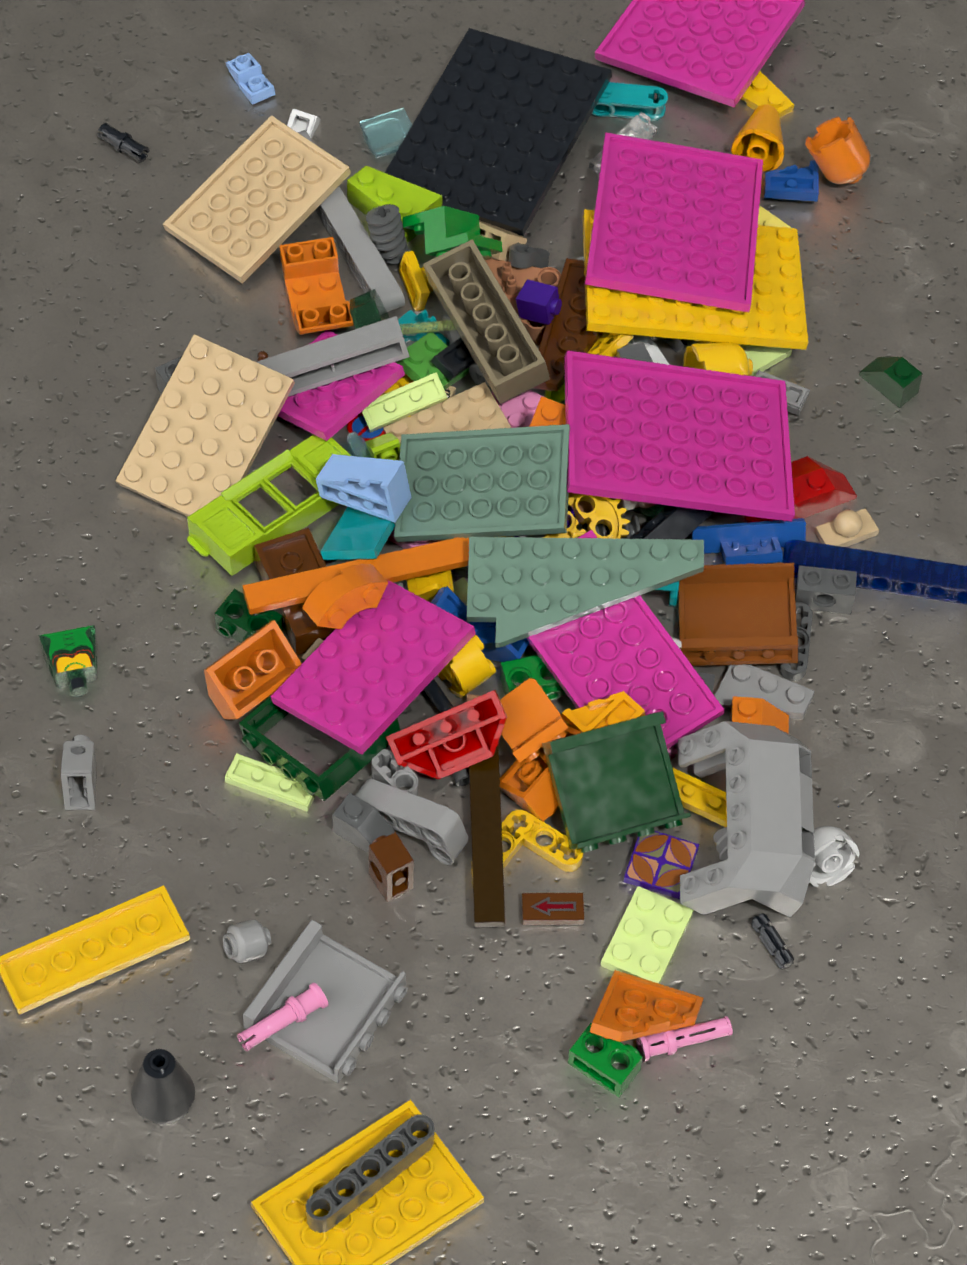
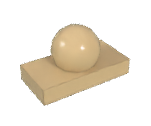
[814,508,879,554]

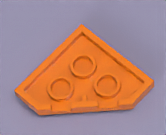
[590,970,704,1042]

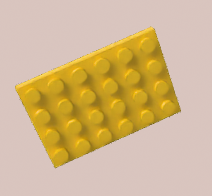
[251,1100,484,1265]

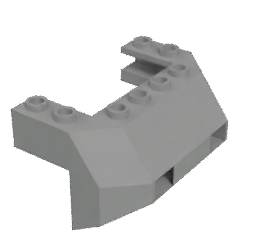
[678,721,815,917]

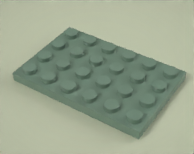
[394,424,570,542]

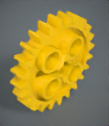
[541,493,630,539]

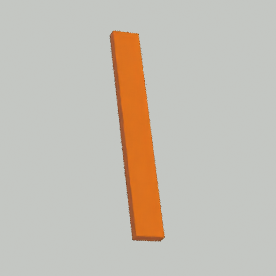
[242,537,469,615]

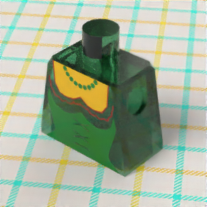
[39,625,98,697]

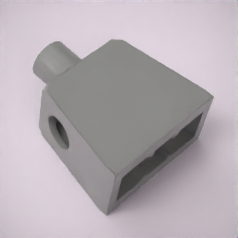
[61,735,97,810]

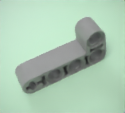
[355,779,469,865]

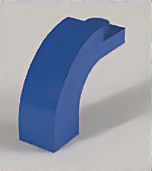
[431,586,529,662]

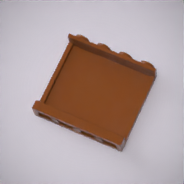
[679,562,798,666]

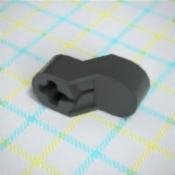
[508,242,550,268]

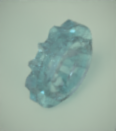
[347,431,371,458]

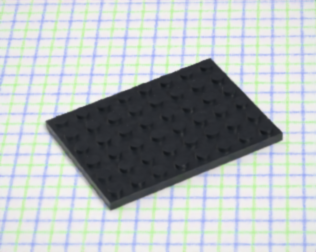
[385,28,612,236]

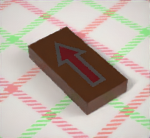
[522,893,584,925]

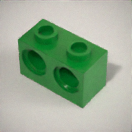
[500,655,566,701]
[568,1023,643,1098]

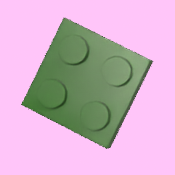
[395,332,469,390]

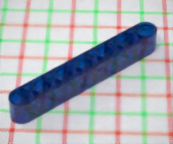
[782,540,967,605]

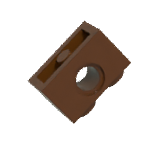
[369,832,414,902]

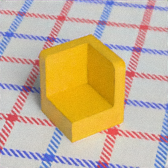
[407,570,454,603]

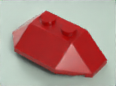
[743,456,857,522]
[386,689,507,779]

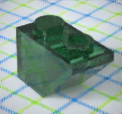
[350,289,389,329]

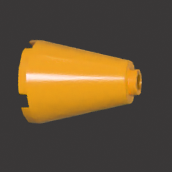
[731,105,785,173]

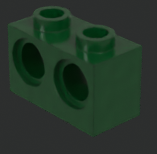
[214,588,284,643]

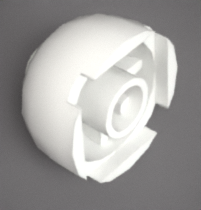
[809,826,859,887]

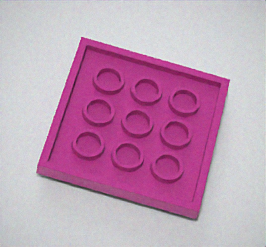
[278,330,405,441]

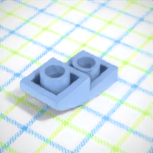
[226,53,276,105]

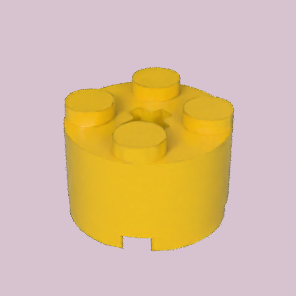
[438,635,496,698]

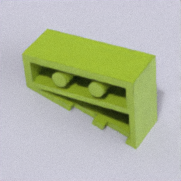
[347,166,442,243]

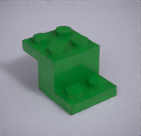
[402,206,502,260]

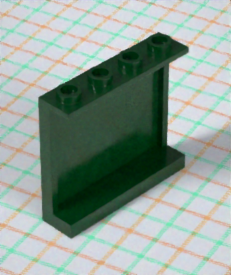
[542,711,691,853]

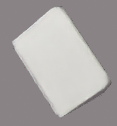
[287,109,321,138]

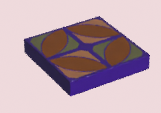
[623,831,699,899]

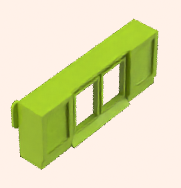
[187,435,351,576]

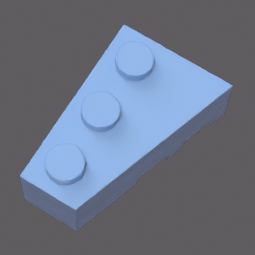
[316,454,412,522]

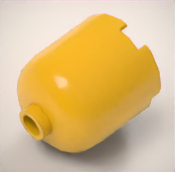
[683,342,753,376]

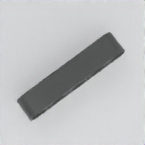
[306,1114,435,1233]

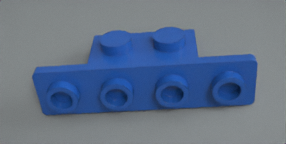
[692,518,806,565]

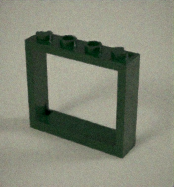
[239,696,401,801]

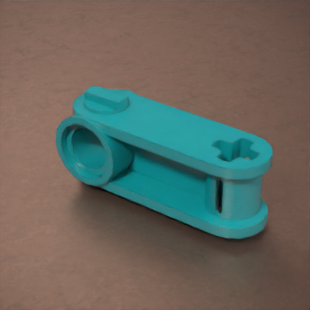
[592,82,668,121]

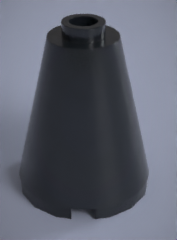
[131,1049,195,1125]

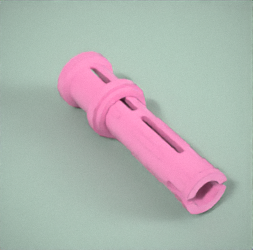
[237,982,328,1052]
[636,1016,733,1062]

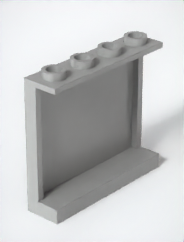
[243,920,408,1083]

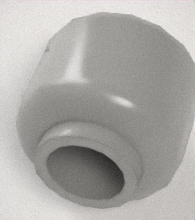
[223,920,271,963]

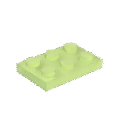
[601,886,694,984]

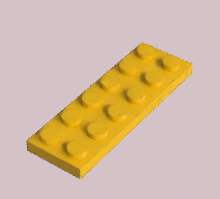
[0,885,190,1015]

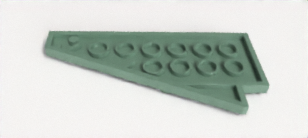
[467,537,704,648]

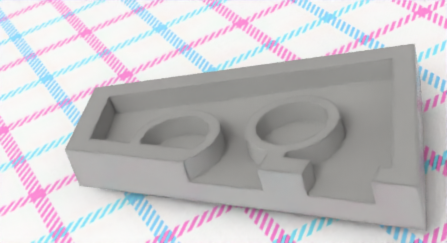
[715,664,815,720]

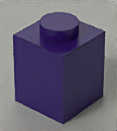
[516,279,562,325]

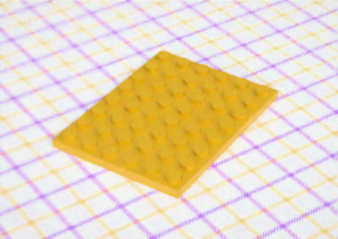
[582,209,808,350]

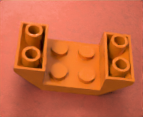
[279,237,354,334]

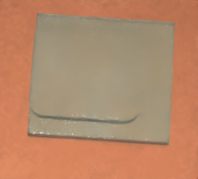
[359,108,412,158]

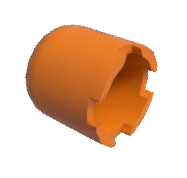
[805,117,871,185]

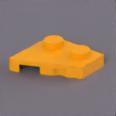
[562,691,645,732]

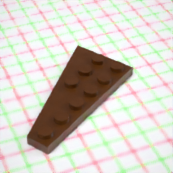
[534,258,603,392]

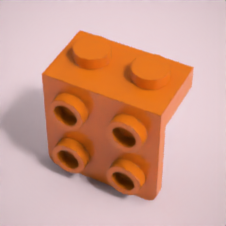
[500,678,569,763]

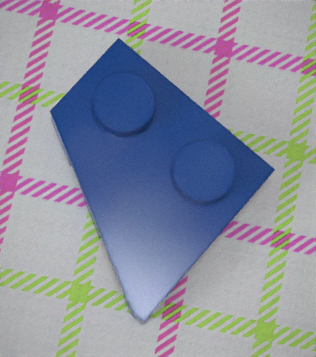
[764,160,819,202]

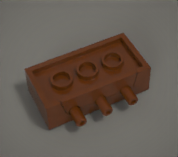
[254,527,337,655]

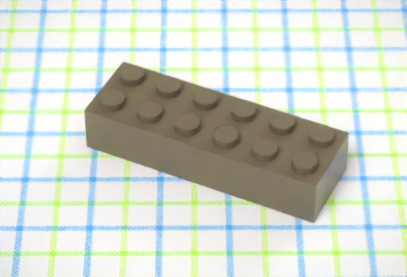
[423,239,550,404]

